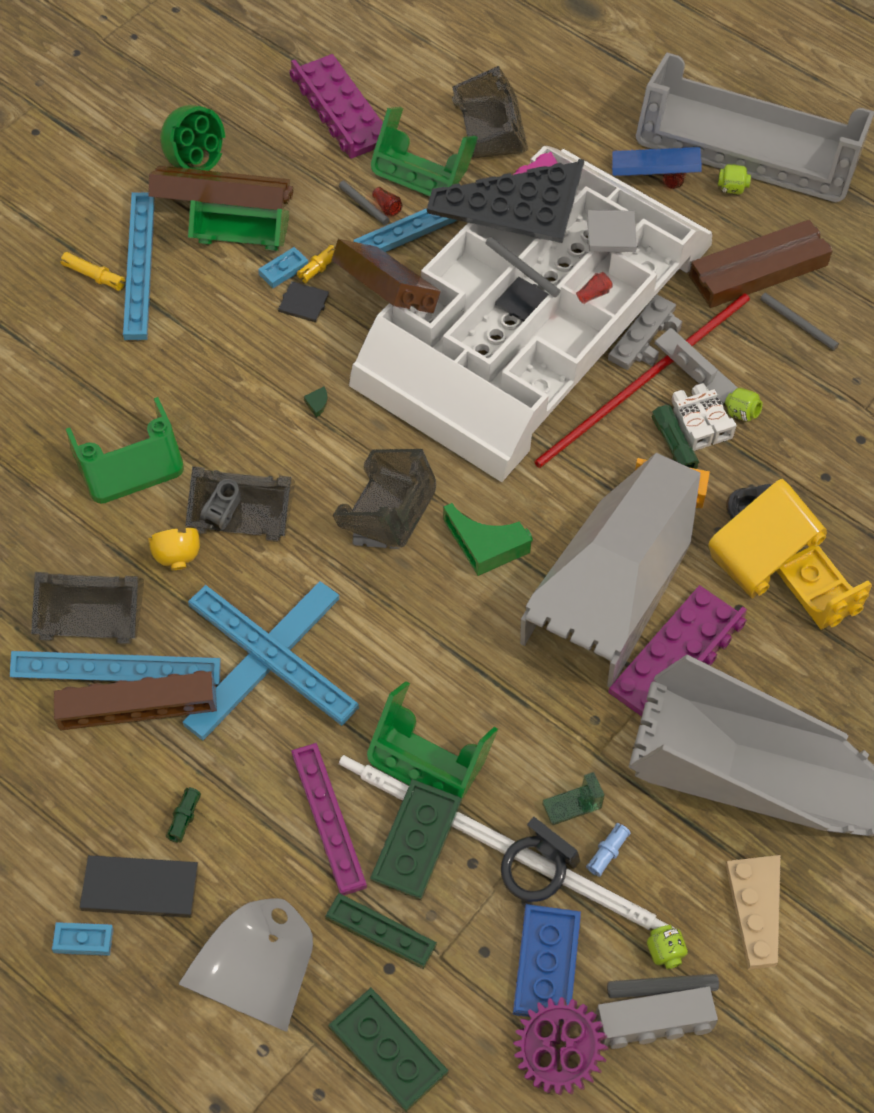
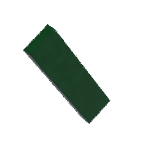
[325,893,437,969]

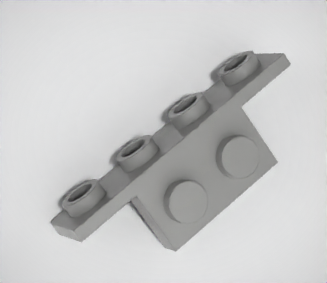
[655,328,738,405]

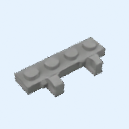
[608,294,682,370]

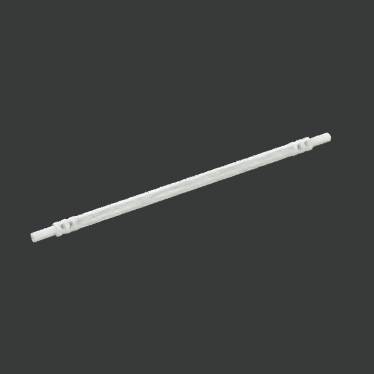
[339,755,674,930]

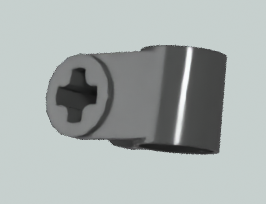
[200,479,241,530]

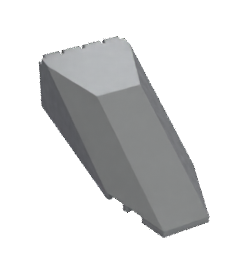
[520,453,700,687]
[629,655,874,836]

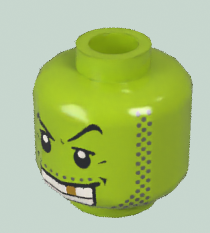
[718,164,751,195]
[725,388,763,422]
[647,925,688,969]

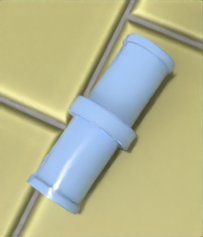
[586,823,631,877]

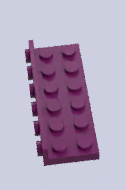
[289,54,383,159]
[608,585,747,717]

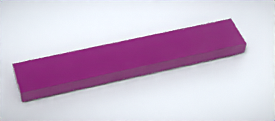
[291,743,367,896]

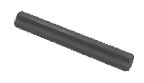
[607,974,719,998]

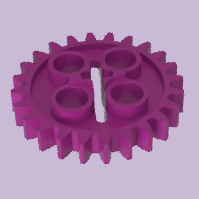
[513,997,608,1095]

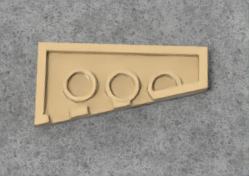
[726,855,780,970]

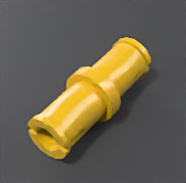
[297,245,335,283]

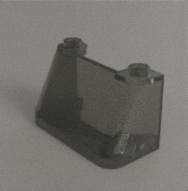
[452,66,528,158]
[333,449,436,547]
[185,466,295,542]
[31,572,144,644]

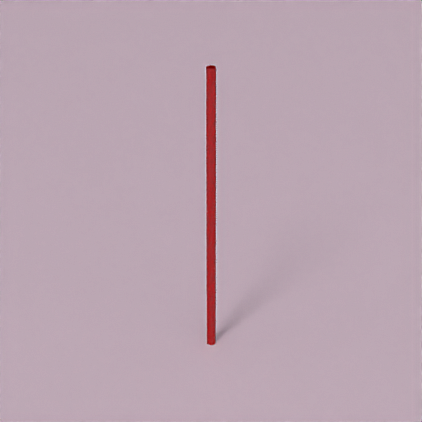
[534,293,750,468]

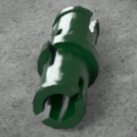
[165,787,201,843]

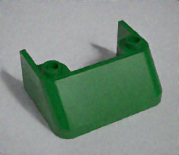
[371,107,478,196]
[188,200,289,251]
[66,397,184,504]
[367,681,498,799]

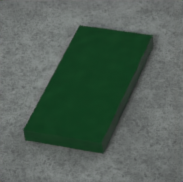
[370,779,462,900]
[328,987,449,1112]

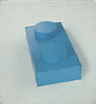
[258,247,309,288]
[52,922,113,956]

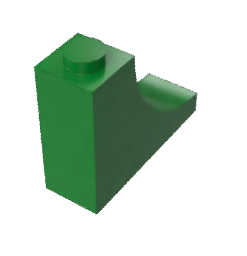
[443,503,533,576]

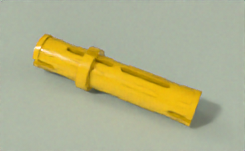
[61,252,126,291]

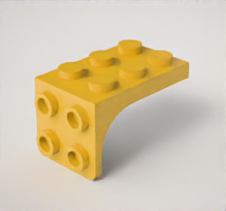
[776,545,872,630]

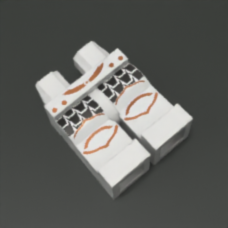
[671,383,737,451]

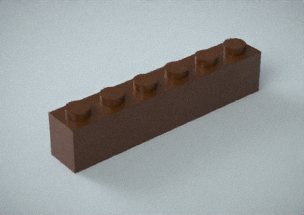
[54,671,217,731]

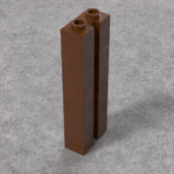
[148,166,293,210]
[689,219,832,308]
[332,238,441,314]

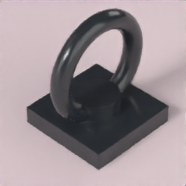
[500,816,581,902]

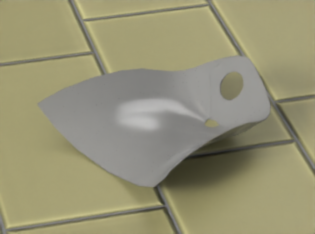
[179,898,313,1032]

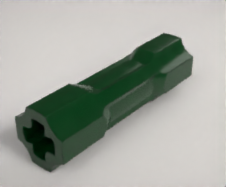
[651,404,699,469]

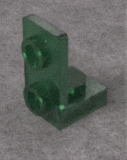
[543,772,605,825]

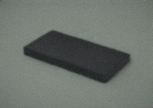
[80,855,199,918]

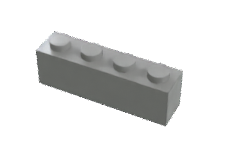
[596,987,718,1049]

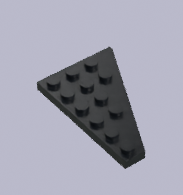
[427,159,585,243]

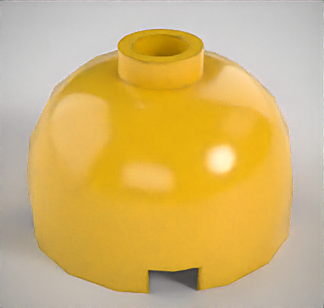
[148,528,200,570]

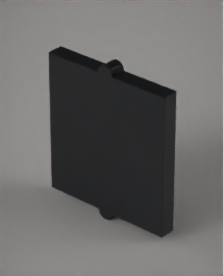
[495,277,549,322]
[278,281,329,322]

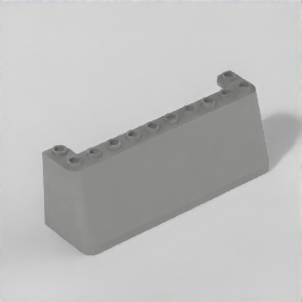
[636,53,874,202]

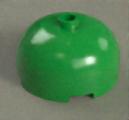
[160,105,225,171]

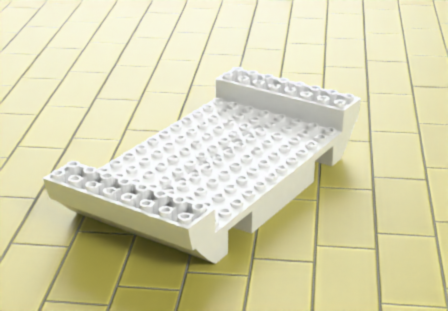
[349,146,712,482]

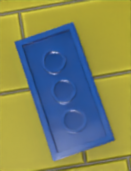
[612,147,702,176]
[513,904,581,1022]

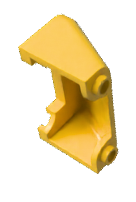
[708,479,827,599]

